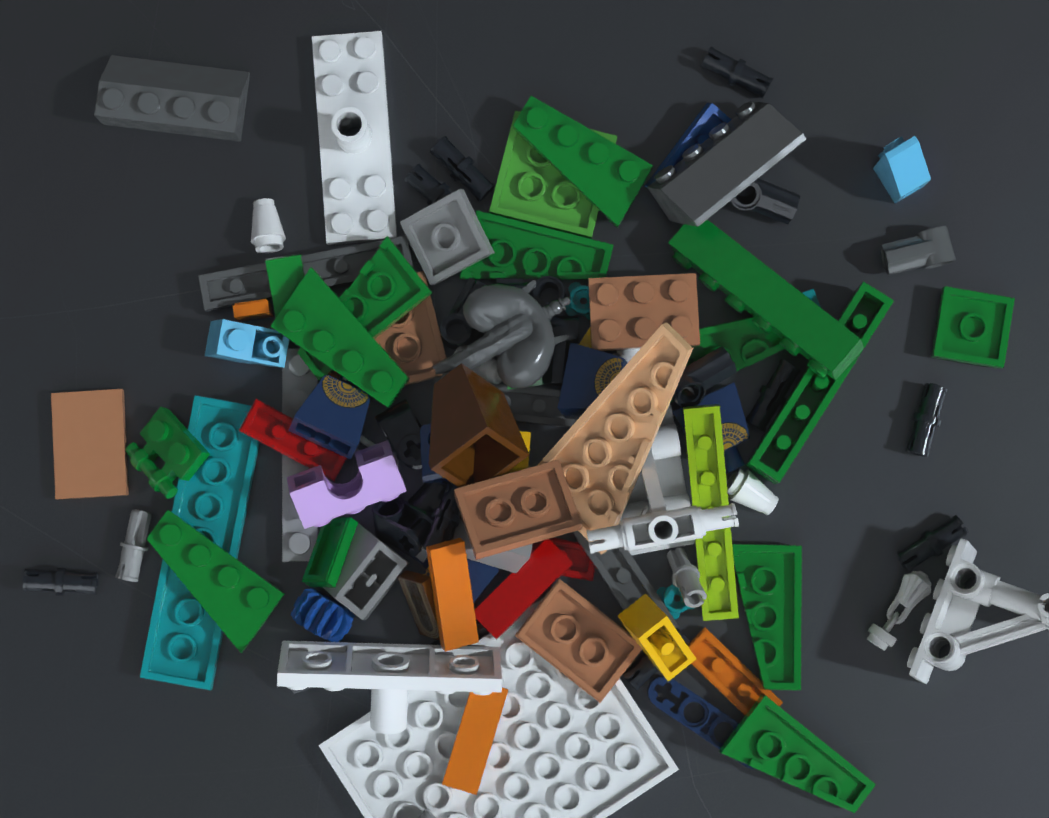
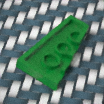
[513,96,653,229]
[460,210,614,279]
[297,236,432,381]
[271,267,410,408]
[670,317,784,403]
[147,510,285,653]
[732,544,802,691]
[718,694,876,813]

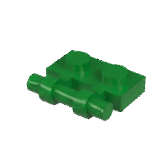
[125,407,210,499]

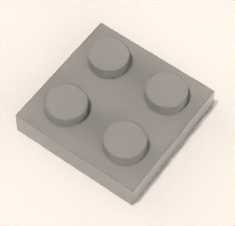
[400,189,494,285]

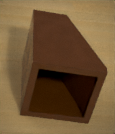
[429,363,530,487]

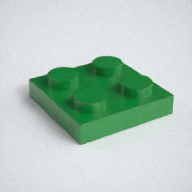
[931,286,1015,369]

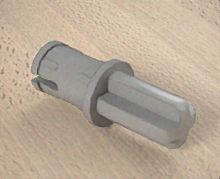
[115,509,151,582]
[667,547,707,608]

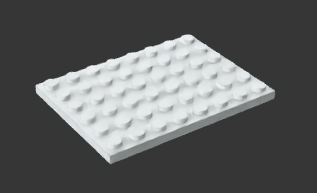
[318,599,679,818]

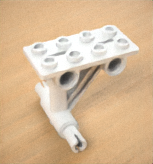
[586,404,739,555]
[907,538,1049,684]

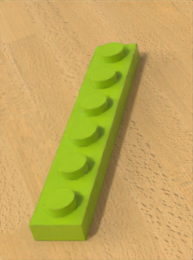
[683,404,739,621]

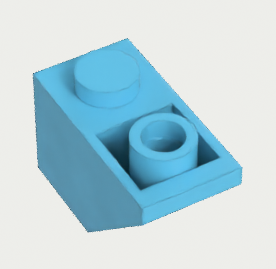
[873,136,931,203]
[205,319,289,368]

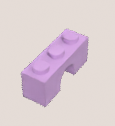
[286,440,407,529]

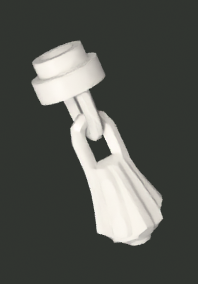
[867,571,932,651]

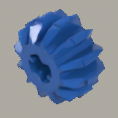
[291,588,355,642]

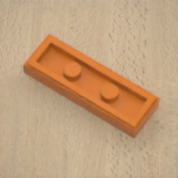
[426,538,479,652]
[687,627,783,716]
[442,687,509,795]

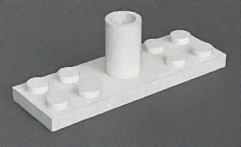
[312,31,397,245]
[277,641,502,734]

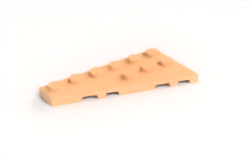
[538,323,693,555]

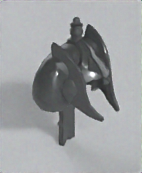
[432,280,570,388]

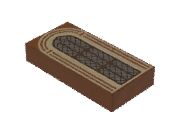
[398,570,440,641]

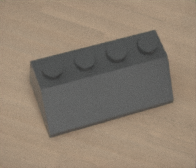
[94,55,250,142]
[647,101,806,227]

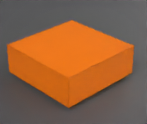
[232,299,274,322]

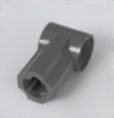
[880,226,956,275]

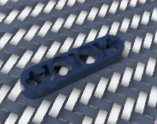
[647,676,755,769]

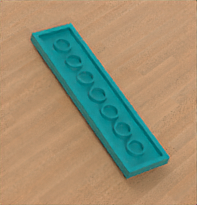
[140,395,260,690]

